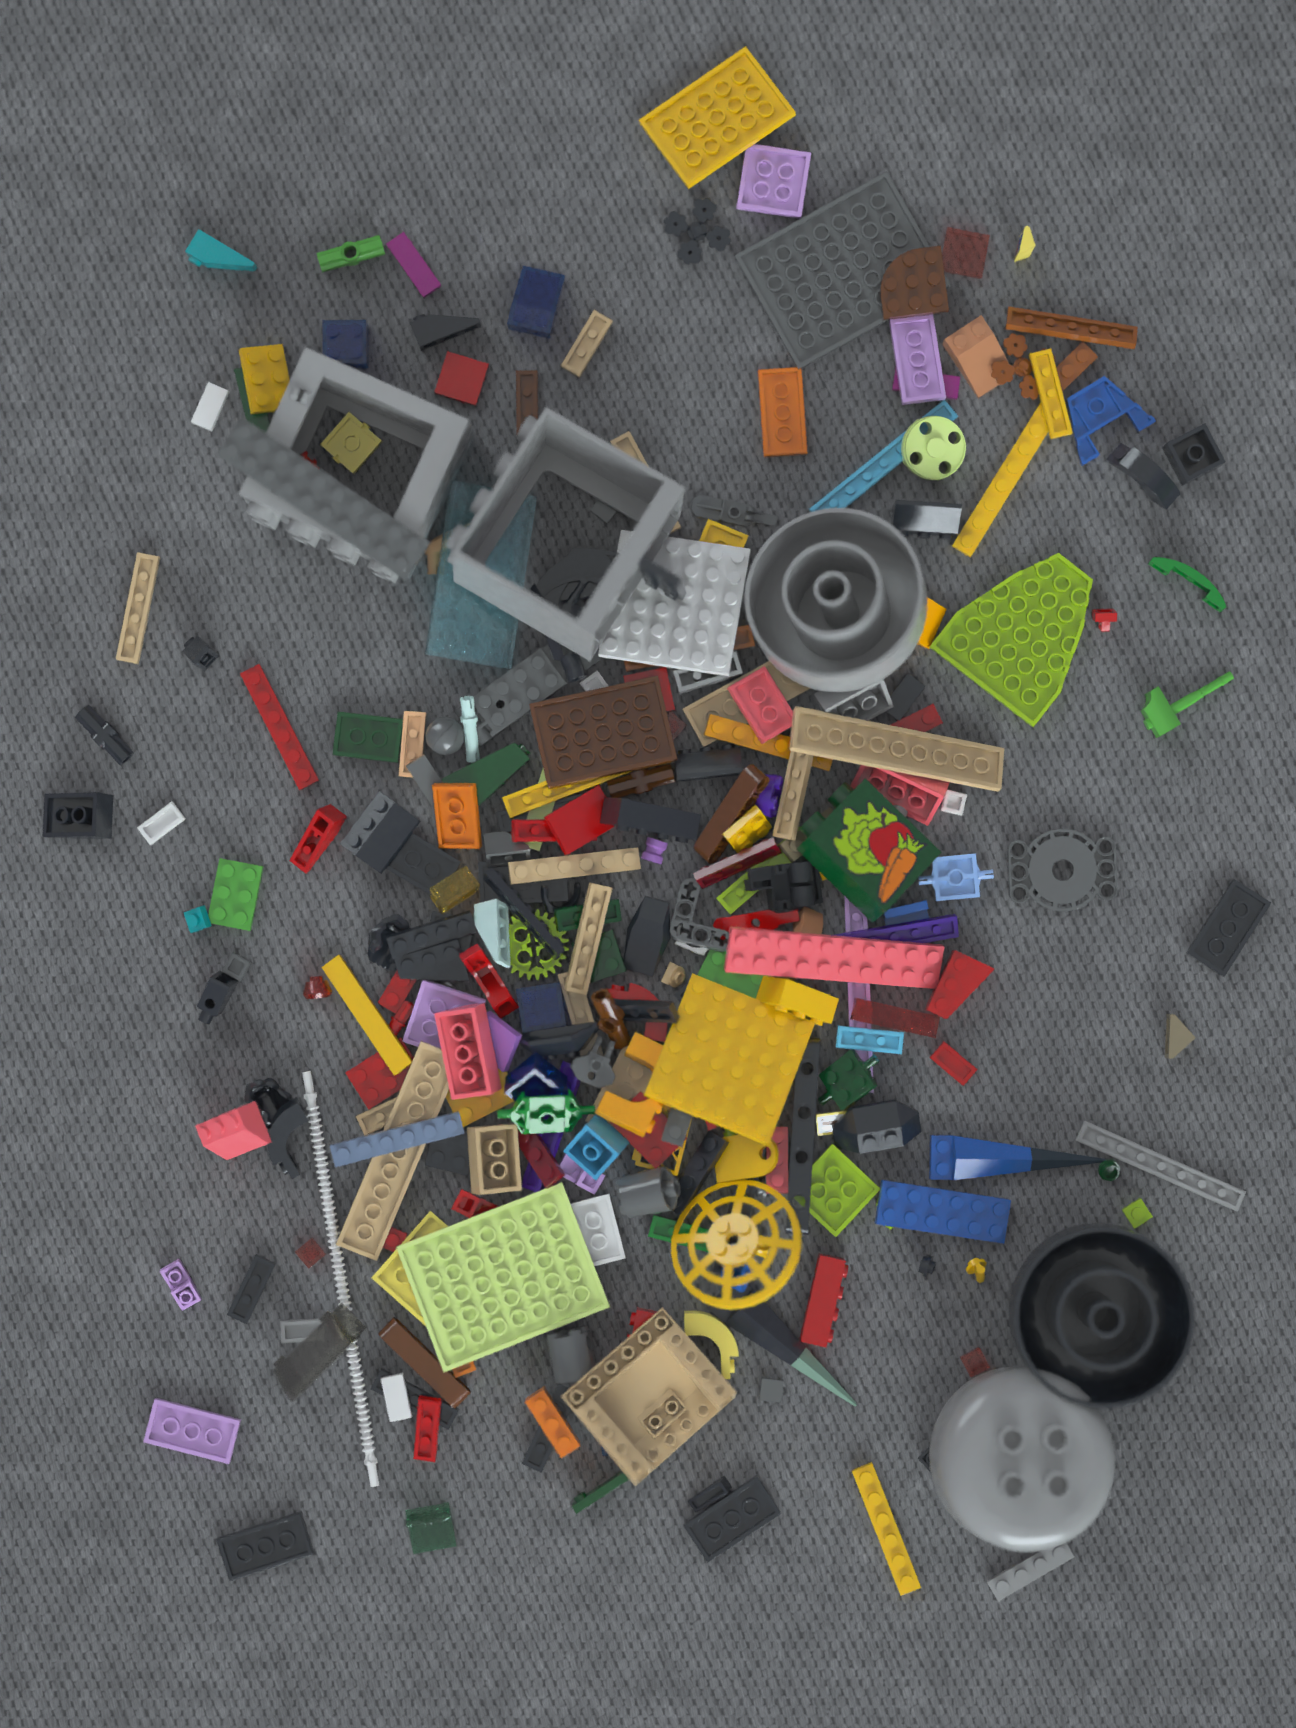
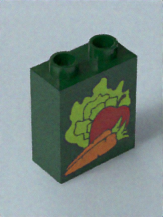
[797,778,942,923]

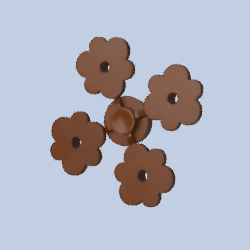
[991,333,1055,400]

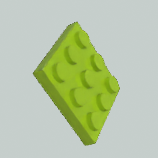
[794,1144,880,1237]

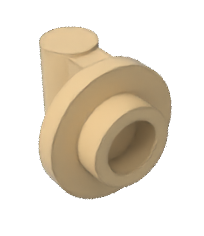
[661,962,685,987]

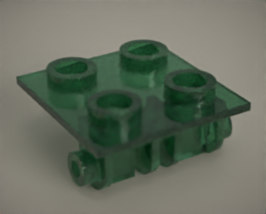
[405,1502,457,1554]

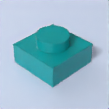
[184,905,212,933]

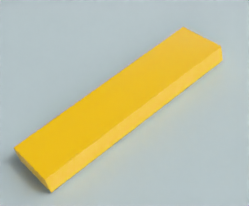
[1029,348,1073,439]

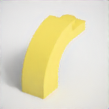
[684,1311,739,1379]

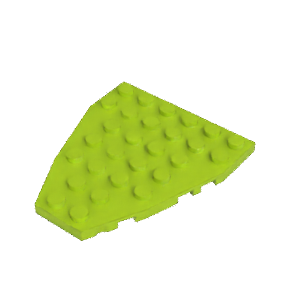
[930,553,1093,727]

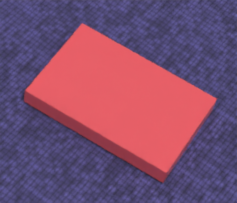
[727,666,793,744]

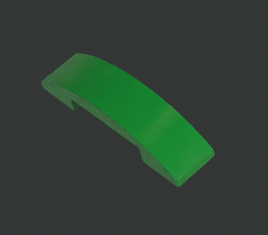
[1147,557,1226,612]

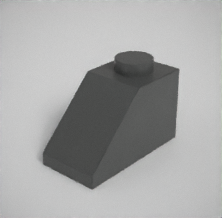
[483,831,531,868]

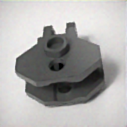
[570,1035,616,1088]

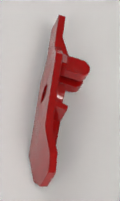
[713,909,800,940]

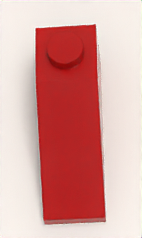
[289,804,347,873]

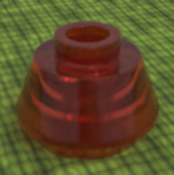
[303,976,333,999]

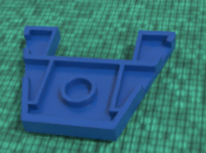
[1066,376,1156,466]

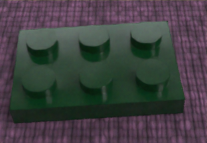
[332,711,403,763]

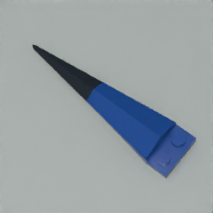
[929,1135,1106,1180]

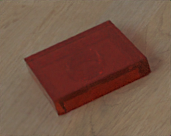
[942,227,990,279]

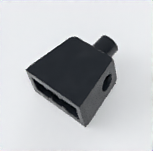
[197,971,239,1024]

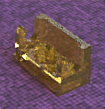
[430,866,480,914]

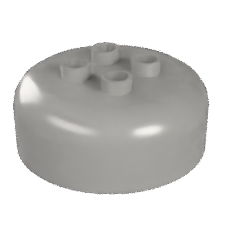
[745,508,928,692]
[929,1366,1115,1552]

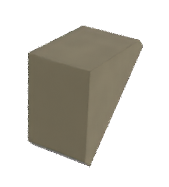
[1165,1014,1196,1059]

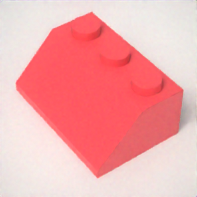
[195,1101,272,1160]

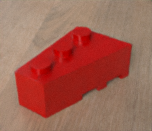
[925,950,994,1019]

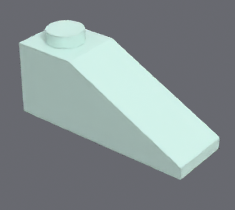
[473,899,510,968]

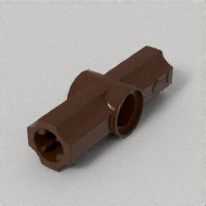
[607,764,675,798]
[591,989,631,1049]

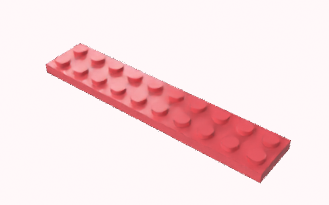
[724,927,944,989]

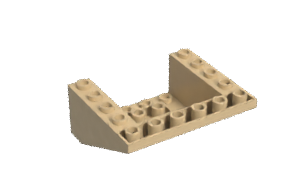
[561,1307,736,1486]

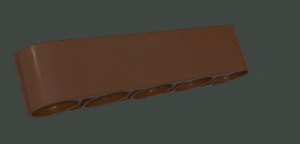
[693,764,769,864]
[378,1317,471,1408]

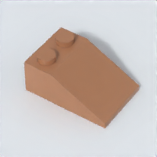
[942,315,1015,398]

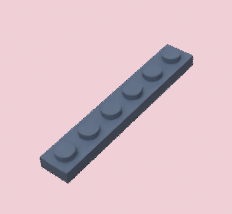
[330,1111,464,1167]

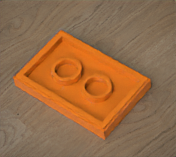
[432,783,482,849]

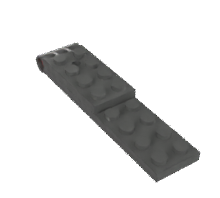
[454,643,604,747]

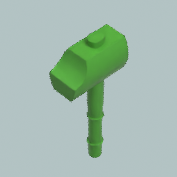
[1140,671,1234,738]

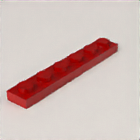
[240,664,319,790]

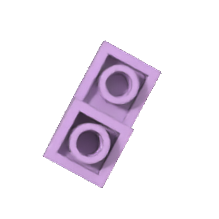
[160,1259,202,1311]

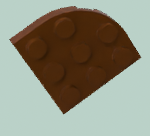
[880,245,949,320]

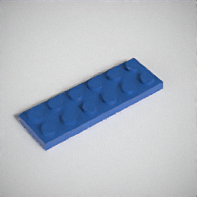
[875,1180,1011,1244]

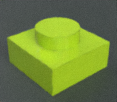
[1121,1198,1153,1229]

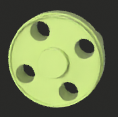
[901,416,966,480]

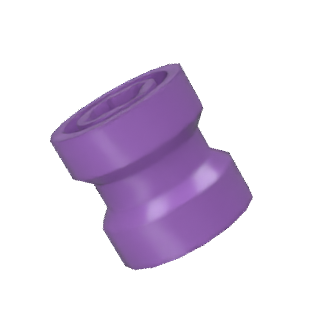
[641,837,668,864]

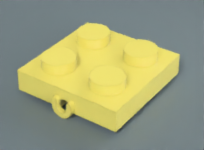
[320,412,383,474]

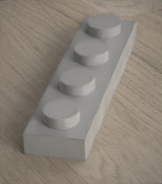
[987,1543,1074,1602]

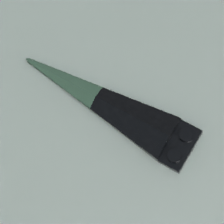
[707,1284,857,1406]

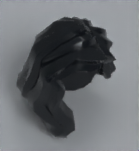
[367,914,410,971]
[244,1078,293,1129]

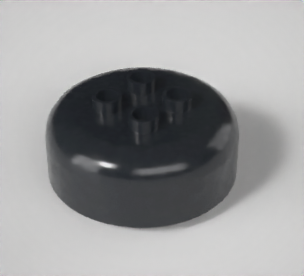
[1009,1223,1195,1409]

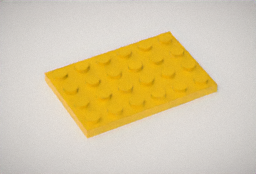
[639,46,796,189]

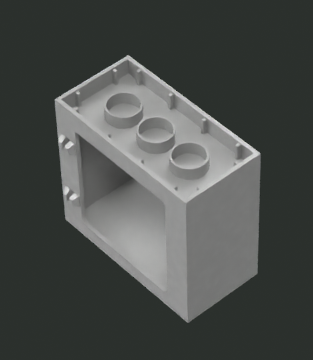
[447,407,685,661]

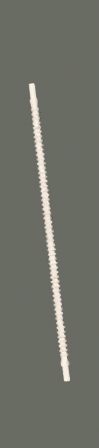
[302,1071,379,1487]

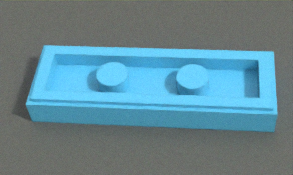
[836,1025,904,1054]

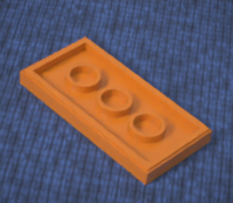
[758,367,807,457]

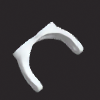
[674,925,715,956]

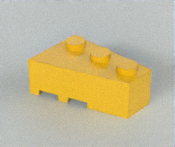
[756,976,839,1026]

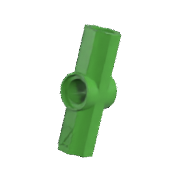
[317,235,385,272]

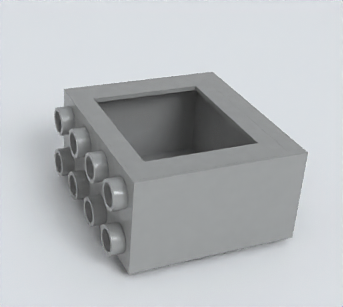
[239,347,474,584]

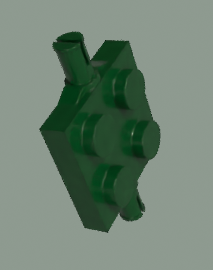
[818,1049,879,1111]

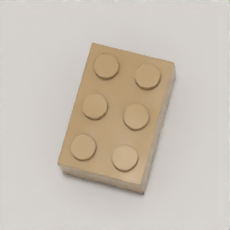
[467,1123,522,1195]

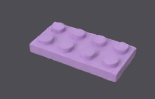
[889,314,946,405]
[143,1398,241,1464]

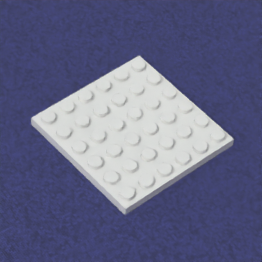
[598,530,751,676]

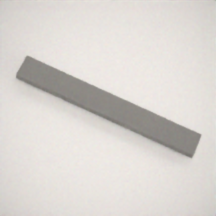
[1075,1120,1246,1212]

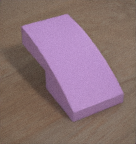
[558,1153,605,1195]

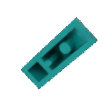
[185,229,257,271]

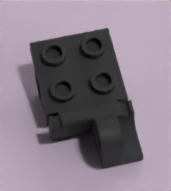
[744,861,823,910]

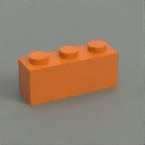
[525,1386,581,1458]

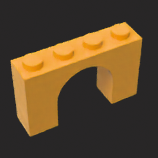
[596,1032,664,1137]

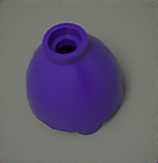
[755,774,783,818]

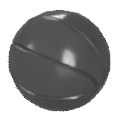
[426,716,464,755]

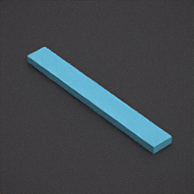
[809,400,958,512]

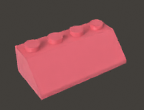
[850,765,950,826]
[434,1003,502,1100]

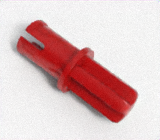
[389,1000,414,1036]

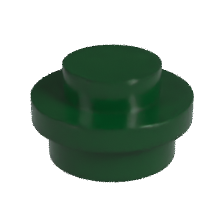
[1098,1159,1120,1181]

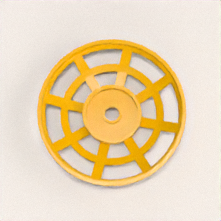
[671,1179,802,1309]

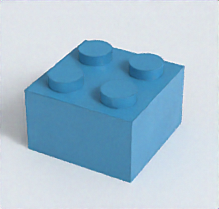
[563,1114,630,1181]

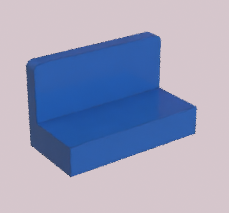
[883,900,929,926]

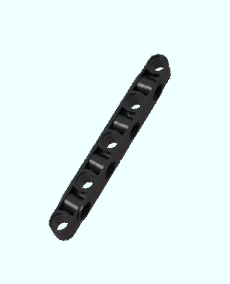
[786,1037,820,1235]

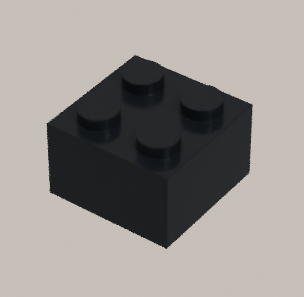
[1162,423,1226,486]

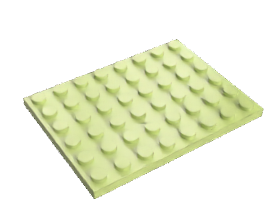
[396,1182,610,1372]

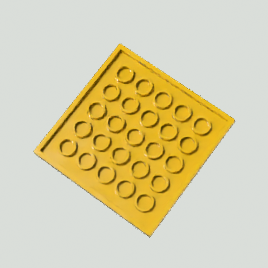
[644,973,815,1146]

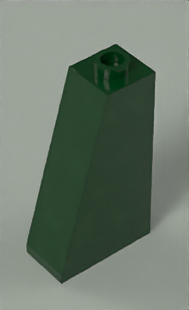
[442,742,530,808]

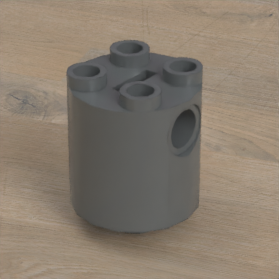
[615,1166,680,1218]
[547,1325,597,1388]

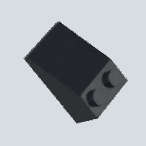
[42,792,114,839]

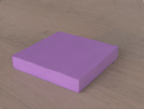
[487,1011,522,1072]

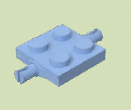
[918,853,994,901]

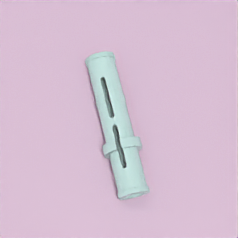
[460,696,480,763]

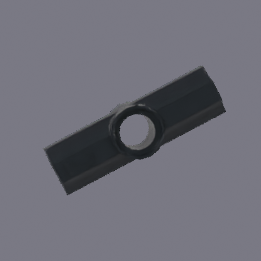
[75,704,134,765]

